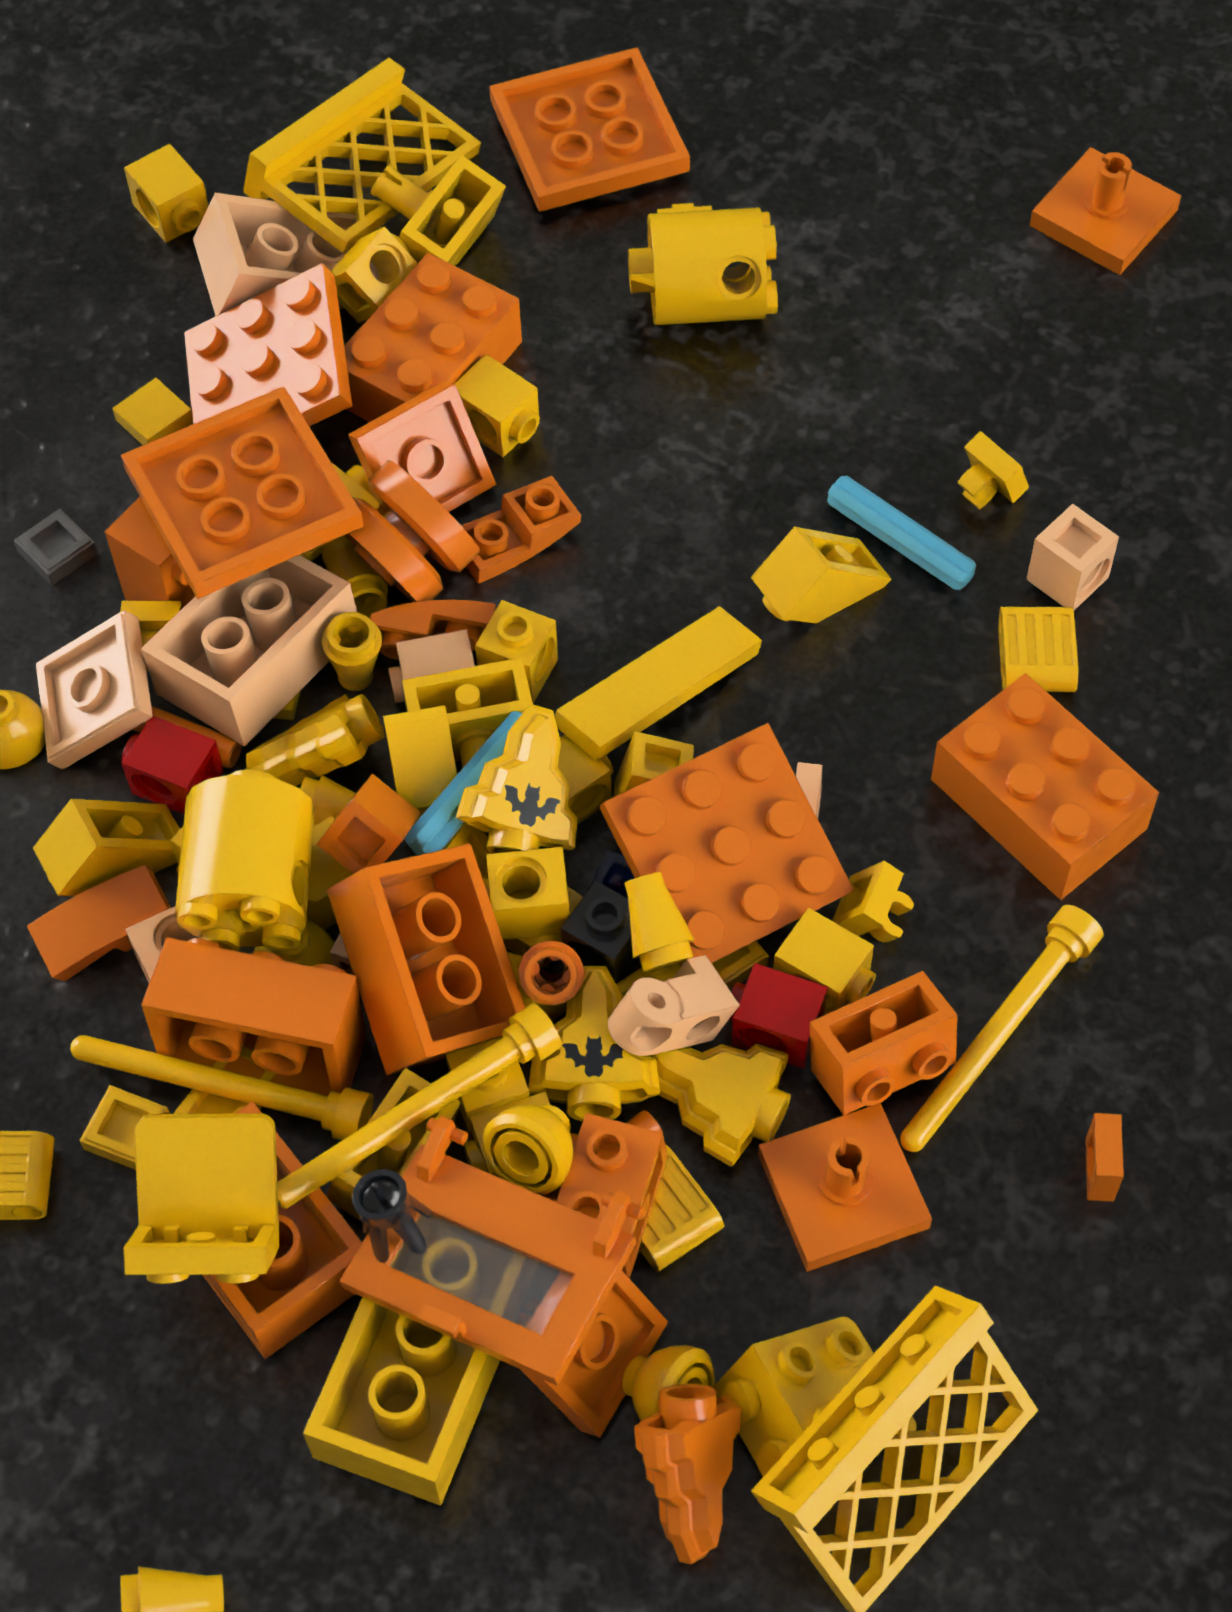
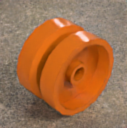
[344,459,480,602]

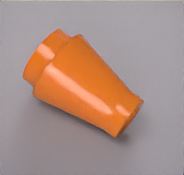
[519,941,584,1005]

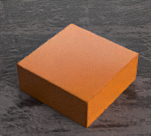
[1085,1113,1124,1202]

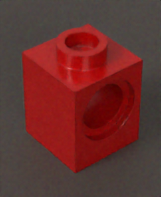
[122,716,224,815]
[729,963,828,1069]

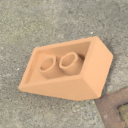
[193,193,379,316]

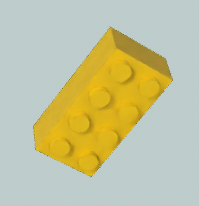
[303,1214,540,1506]

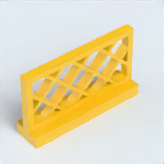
[243,58,481,254]
[751,1285,1038,1612]

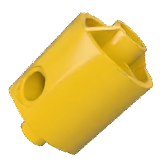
[628,207,778,325]
[175,770,315,952]

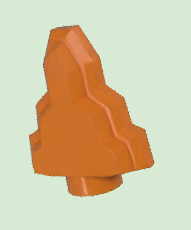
[634,1384,741,1564]

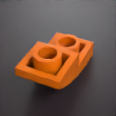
[461,476,581,584]
[370,599,496,661]
[27,865,171,982]

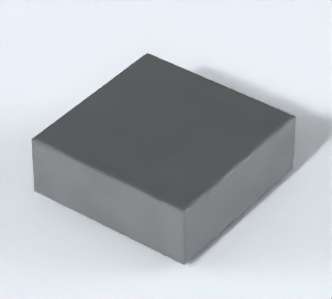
[14,508,98,586]

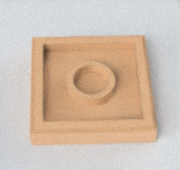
[36,610,153,770]

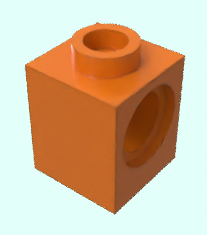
[316,774,421,874]

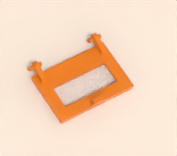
[339,1115,645,1386]

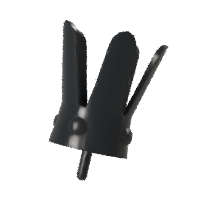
[352,1169,433,1263]

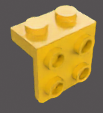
[124,1114,280,1284]
[714,1317,917,1477]

